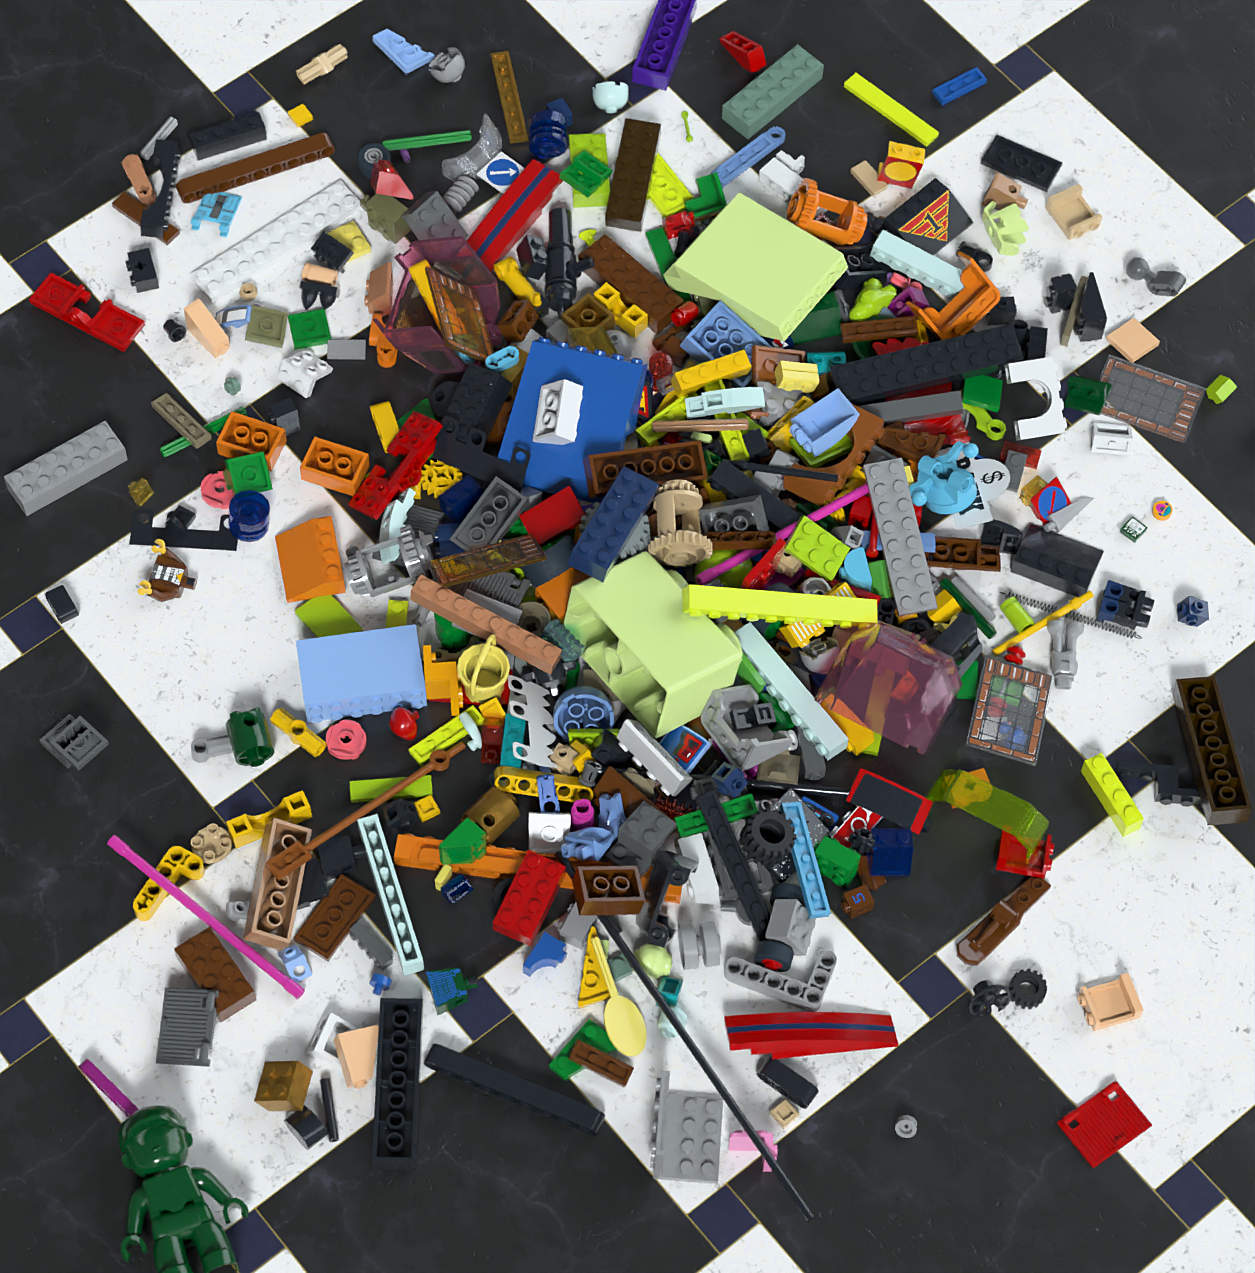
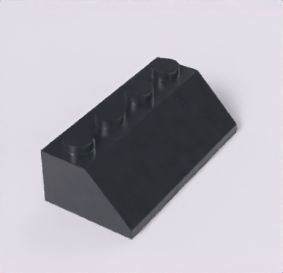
[186,110,267,161]

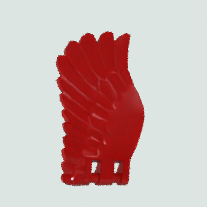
[872,337,971,447]

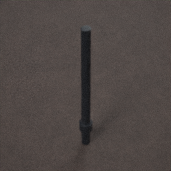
[725,459,838,482]

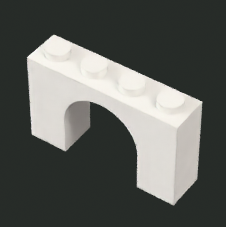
[1004,357,1067,441]

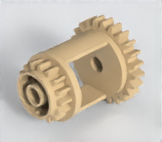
[648,480,713,568]

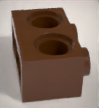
[497,300,539,343]

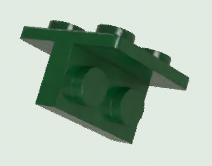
[1064,376,1112,415]

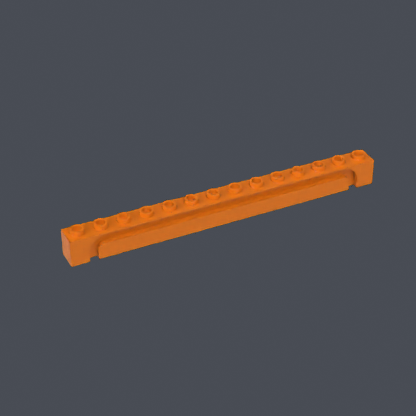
[394,833,683,904]

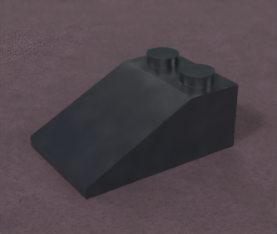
[833,245,890,290]
[1074,272,1107,342]

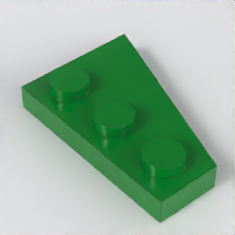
[549,1019,617,1080]

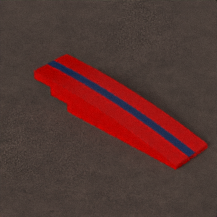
[447,159,563,289]
[724,1012,898,1059]

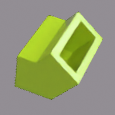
[1206,375,1237,404]

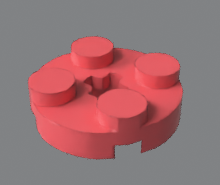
[200,471,238,510]
[326,720,367,760]

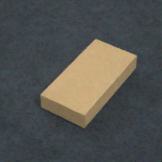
[851,160,888,197]

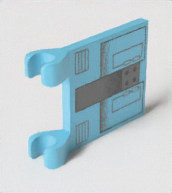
[191,192,242,237]

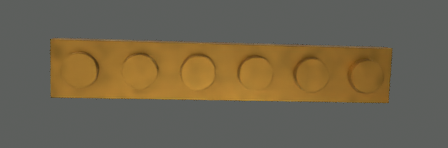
[491,51,528,144]

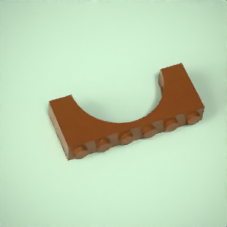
[783,404,885,507]

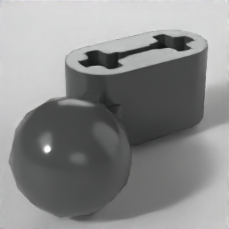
[1126,257,1186,297]

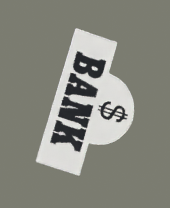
[937,442,1010,530]

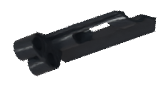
[908,613,983,723]

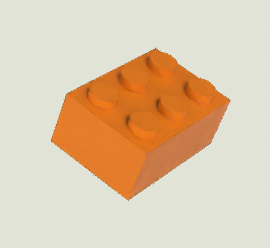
[216,411,287,472]
[300,437,370,496]

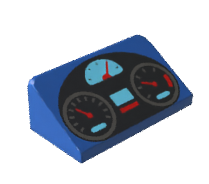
[802,796,839,831]

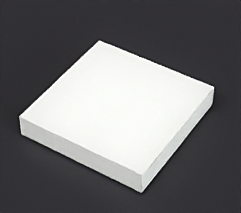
[529,812,570,854]

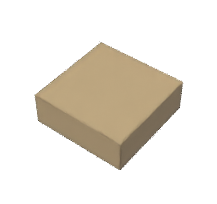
[769,1098,800,1129]

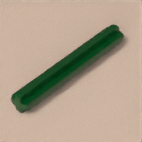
[939,578,997,639]

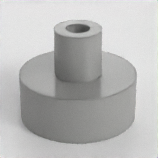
[895,1115,917,1138]

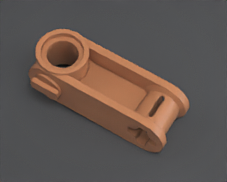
[121,154,157,206]

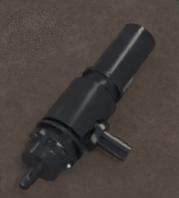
[545,208,595,319]

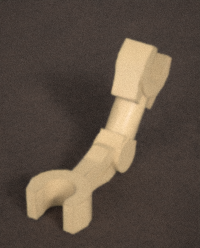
[434,635,482,663]

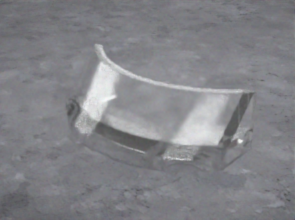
[442,114,502,182]

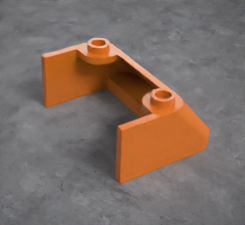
[905,251,1000,340]

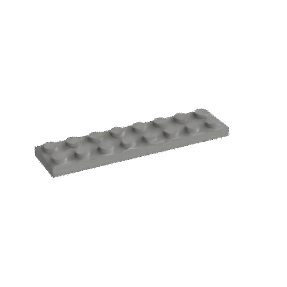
[863,458,938,617]

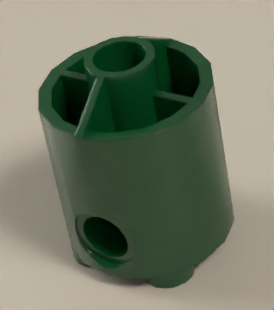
[225,708,275,767]

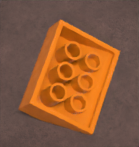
[275,516,346,603]

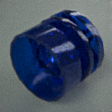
[529,110,567,158]
[228,490,270,542]

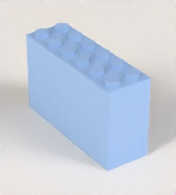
[296,624,427,723]

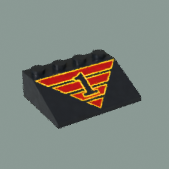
[882,178,973,256]

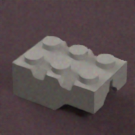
[754,381,814,427]
[752,449,799,500]

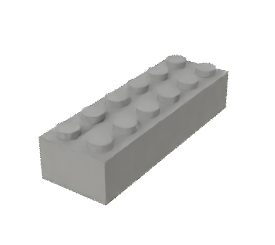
[4,421,128,516]

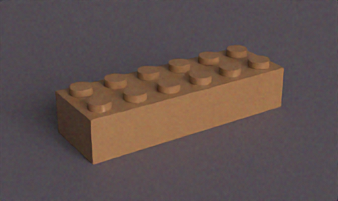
[243,818,312,951]

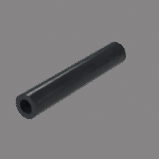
[320,1078,339,1142]

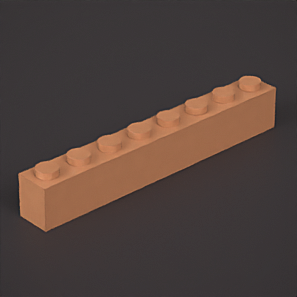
[410,575,562,675]

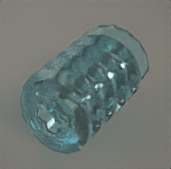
[542,619,585,662]

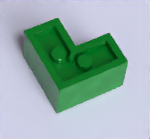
[683,172,727,219]

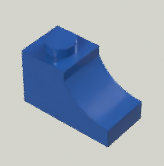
[523,932,567,977]

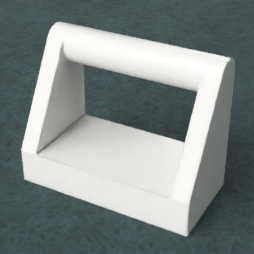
[1091,422,1133,456]
[306,1013,358,1067]

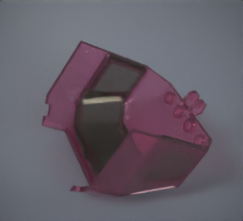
[373,236,502,374]

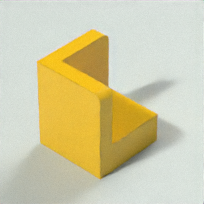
[479,697,506,727]

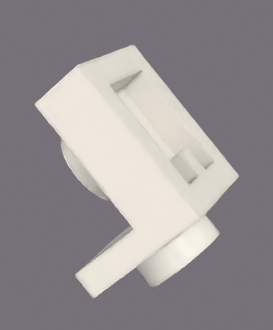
[776,150,805,174]

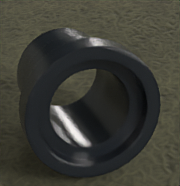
[163,319,186,342]

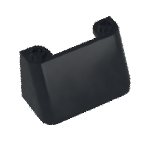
[636,851,699,948]

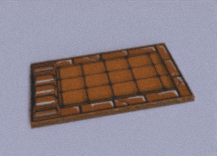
[424,266,495,365]
[429,533,547,588]

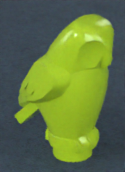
[849,278,896,322]

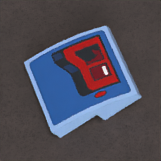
[659,725,711,774]

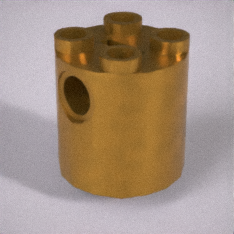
[460,787,520,844]

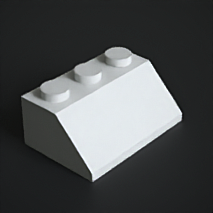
[533,379,583,445]
[675,833,720,905]

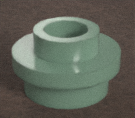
[224,377,241,396]

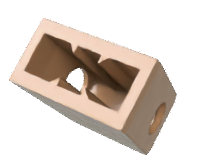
[981,172,1028,210]

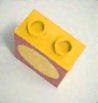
[877,141,925,189]

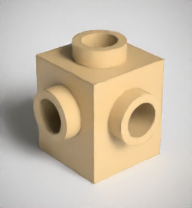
[776,550,803,579]
[547,743,580,776]

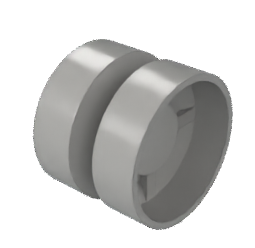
[678,922,721,970]

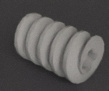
[442,176,479,215]

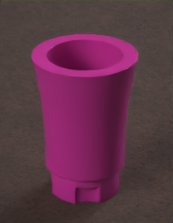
[570,799,597,832]

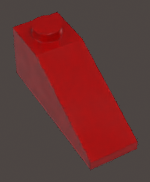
[719,31,767,72]

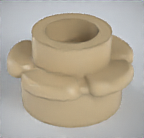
[239,283,258,301]

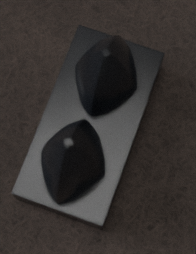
[299,281,340,310]

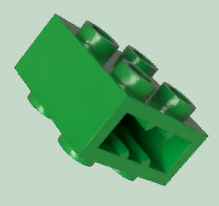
[813,836,861,888]

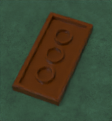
[294,874,376,962]

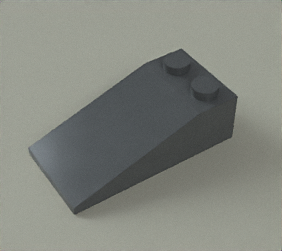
[450,476,530,562]

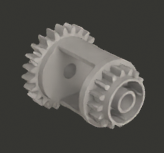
[344,525,430,597]

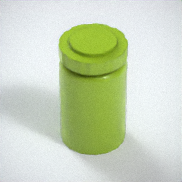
[999,597,1035,633]

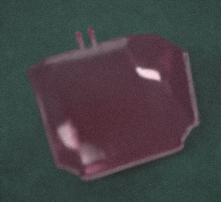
[814,622,963,755]

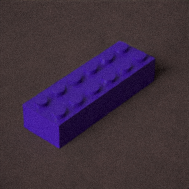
[632,0,697,91]

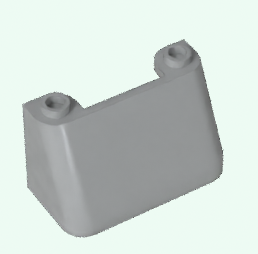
[701,684,793,771]

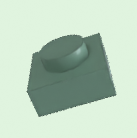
[607,954,633,983]

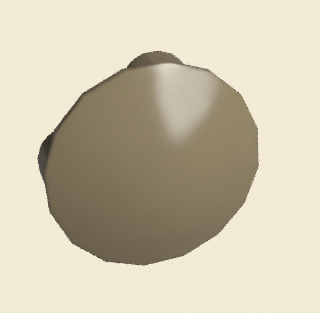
[620,768,656,800]

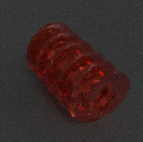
[648,353,673,393]
[654,793,695,821]

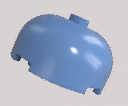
[553,686,614,743]

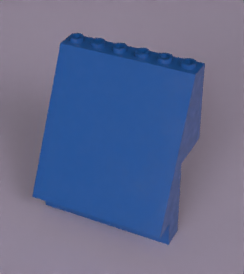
[498,337,648,503]

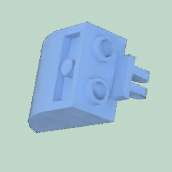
[789,389,859,457]

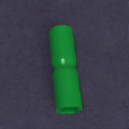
[564,662,580,692]

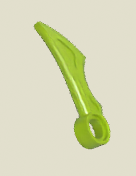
[961,387,1006,440]

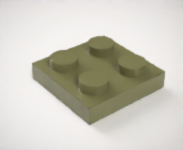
[245,305,288,348]

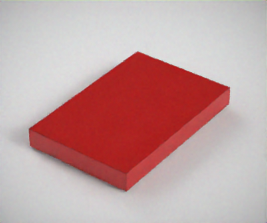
[519,486,586,548]

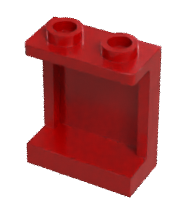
[996,825,1054,879]

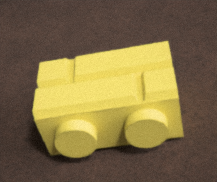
[775,361,819,393]

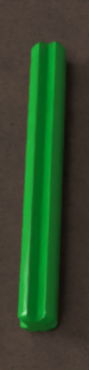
[382,130,471,151]
[160,407,247,457]

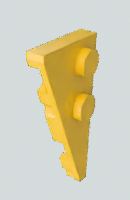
[578,926,611,1009]

